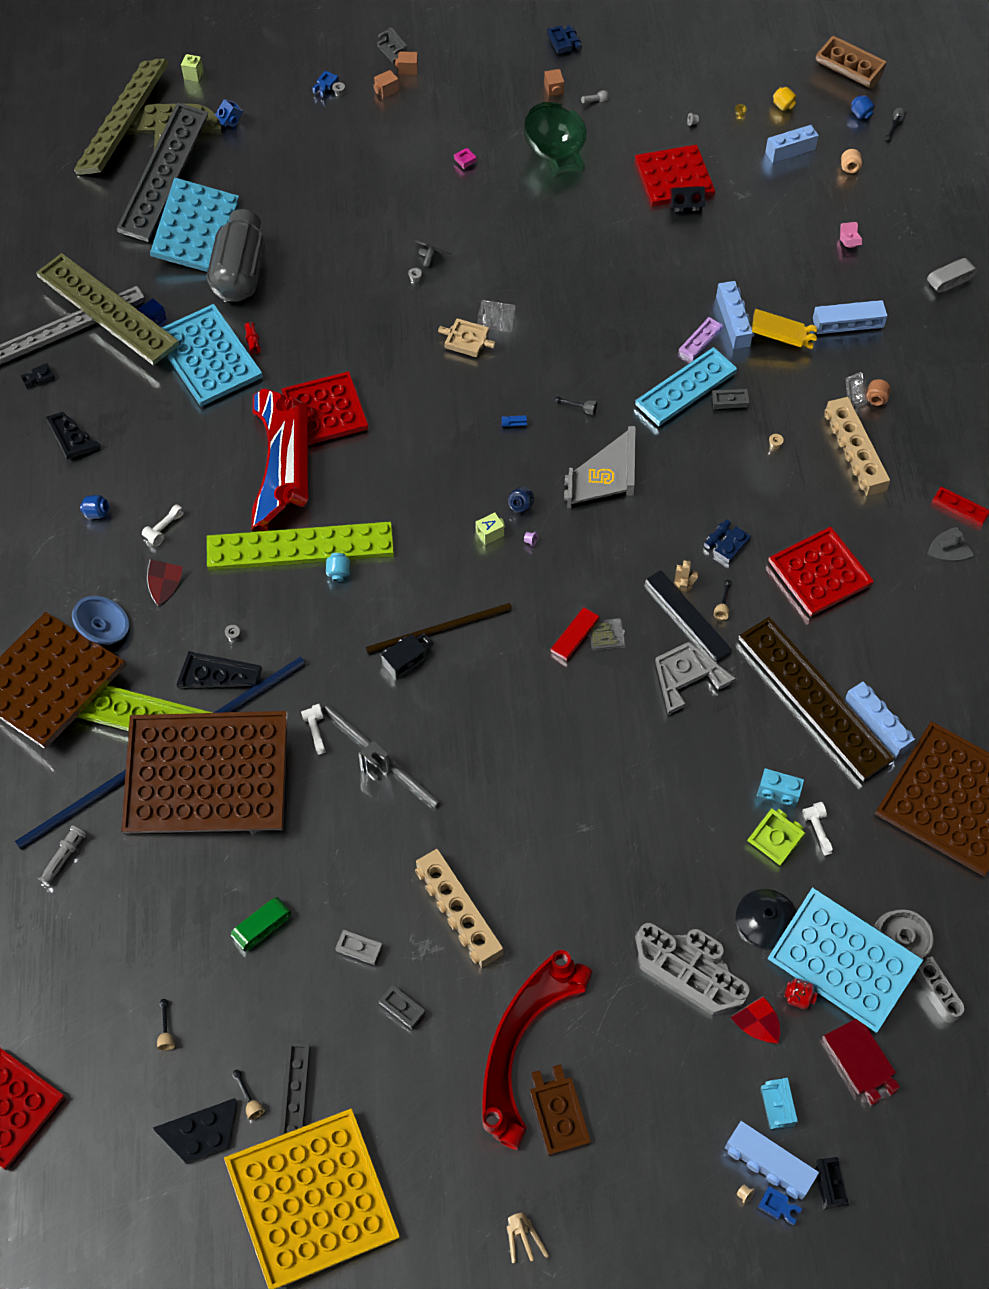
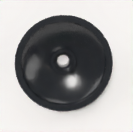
[735,889,797,949]

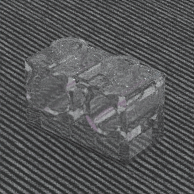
[478,300,516,332]

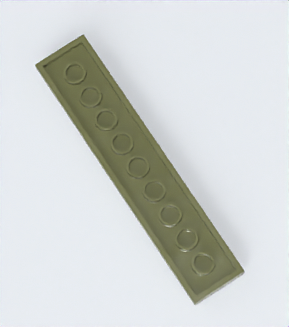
[74,58,169,175]
[36,253,179,365]

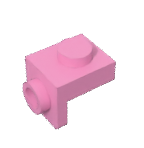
[840,222,862,248]

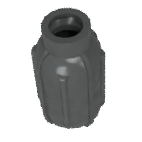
[207,209,265,302]

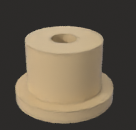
[769,434,784,449]
[737,1184,756,1204]

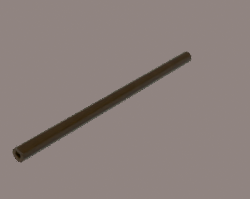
[366,603,512,654]

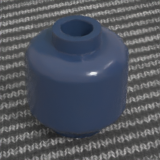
[508,487,534,513]

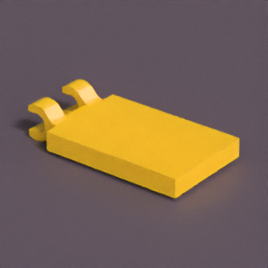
[752,309,817,349]

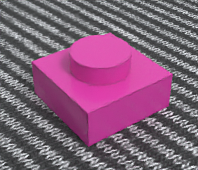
[454,148,477,169]

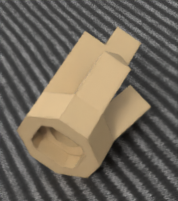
[674,560,699,592]

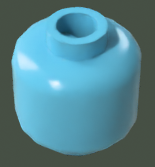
[326,553,350,582]

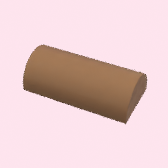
[816,36,886,89]

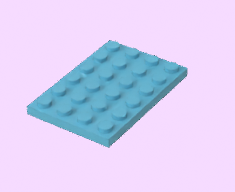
[150,177,239,272]
[162,304,263,407]
[767,887,924,1033]

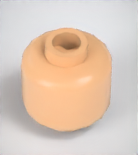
[841,149,863,174]

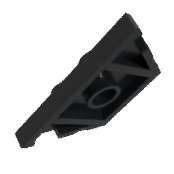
[153,1098,237,1164]

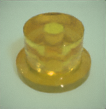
[734,104,747,118]

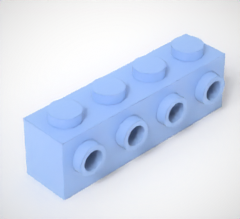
[716,281,754,349]
[812,300,887,334]
[844,682,915,759]
[725,1121,819,1200]

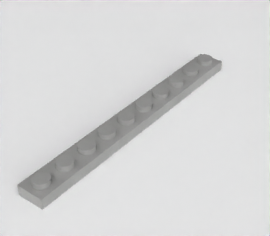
[0,286,145,364]

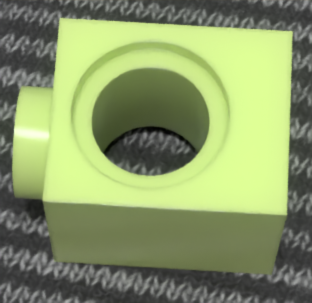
[181,54,204,82]

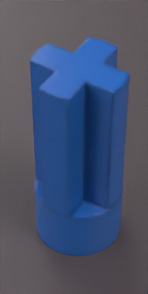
[501,415,527,427]

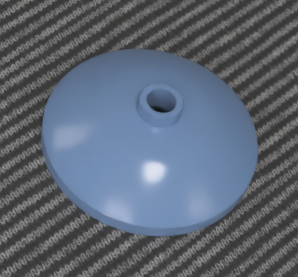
[72,596,129,644]

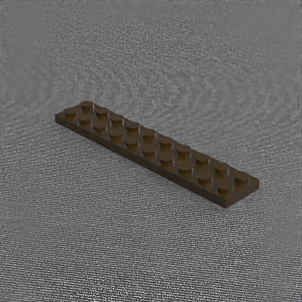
[739,617,895,781]

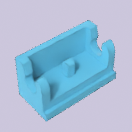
[761,1077,797,1130]

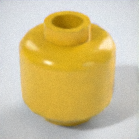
[773,87,796,111]

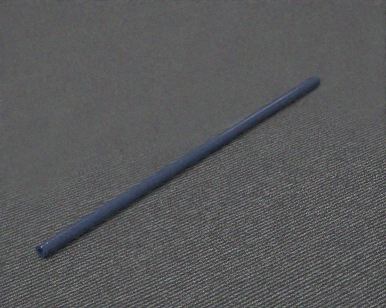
[15,656,305,849]

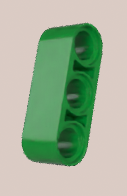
[231,897,292,951]

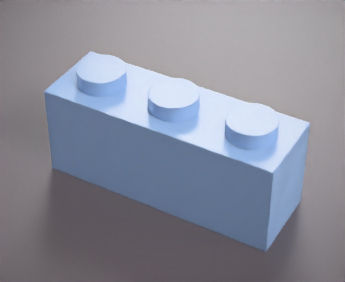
[765,125,819,163]

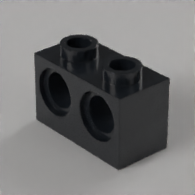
[670,186,705,212]

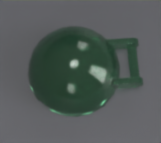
[524,102,587,177]

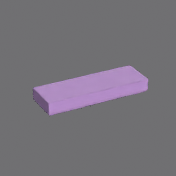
[679,317,723,361]

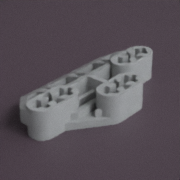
[635,923,749,1015]

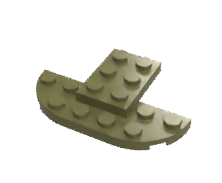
[126,104,221,149]

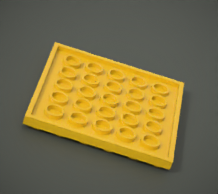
[224,1108,400,1289]

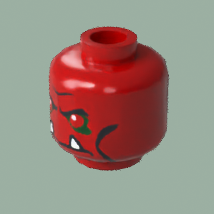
[784,978,817,1009]

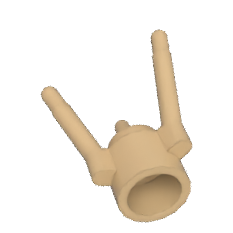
[507,1212,549,1263]

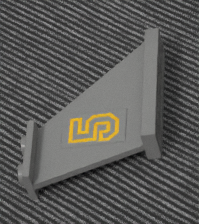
[564,426,635,508]

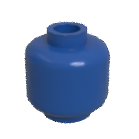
[851,95,875,120]
[80,495,110,519]

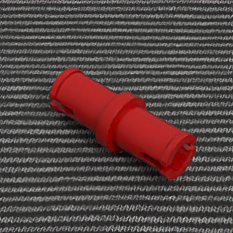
[244,322,261,354]

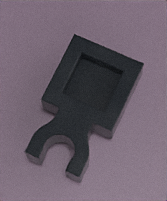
[20,363,55,389]

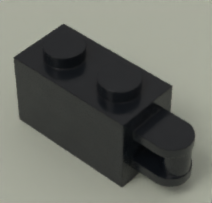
[381,633,434,679]

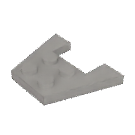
[655,642,736,715]

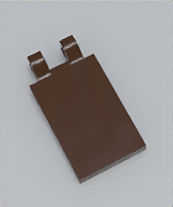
[529,1064,591,1156]

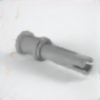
[38,825,87,885]

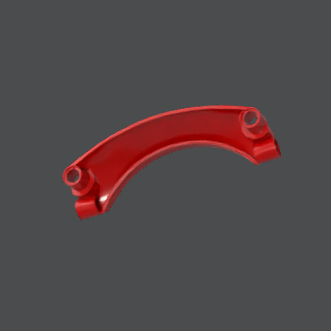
[482,950,593,1150]

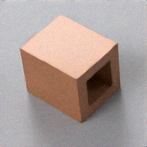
[395,52,418,75]
[544,69,564,96]
[373,70,399,98]

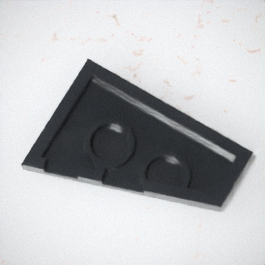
[46,412,101,460]

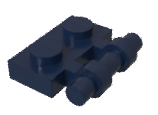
[547,25,582,54]
[704,519,751,564]

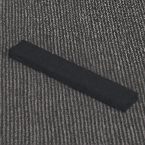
[646,570,732,662]

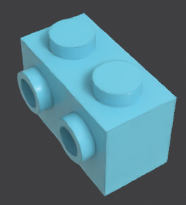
[757,768,804,807]

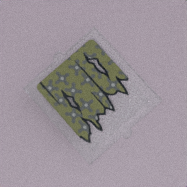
[588,618,625,651]

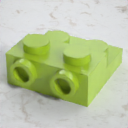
[747,808,806,866]

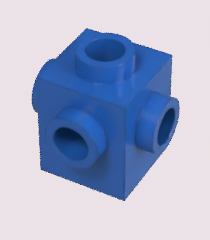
[215,99,244,127]

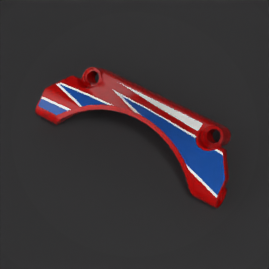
[251,388,309,532]

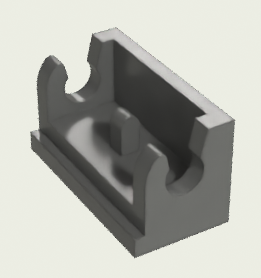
[377,27,407,64]
[359,740,390,780]

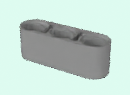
[927,258,977,293]

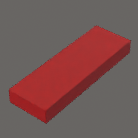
[932,486,989,527]
[551,607,600,661]

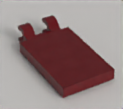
[822,1019,900,1106]

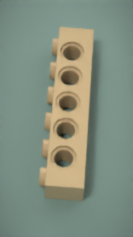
[824,397,890,496]
[415,849,503,968]

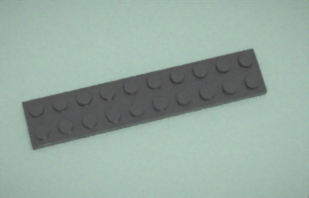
[117,102,208,242]

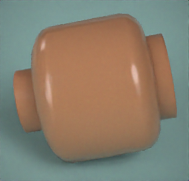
[866,379,891,406]

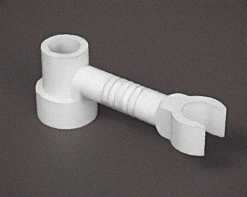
[142,504,184,547]
[301,704,326,755]
[802,802,833,856]

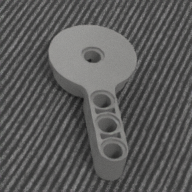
[873,910,964,1023]

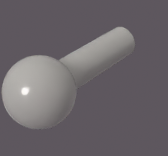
[581,90,609,103]

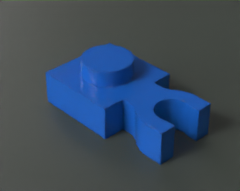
[312,71,339,97]
[758,1186,802,1225]

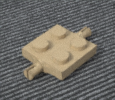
[438,318,496,357]

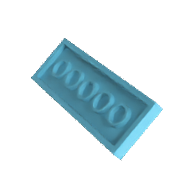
[635,347,737,426]

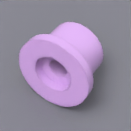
[524,532,538,546]

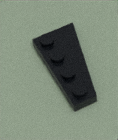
[176,651,262,688]

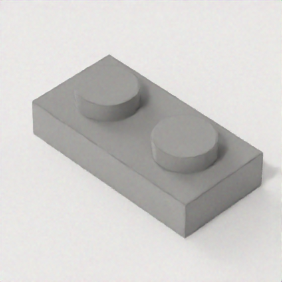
[335,930,383,965]

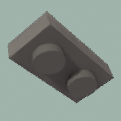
[712,389,750,409]
[379,984,425,1029]

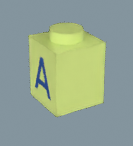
[476,512,505,545]

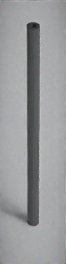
[323,704,440,808]

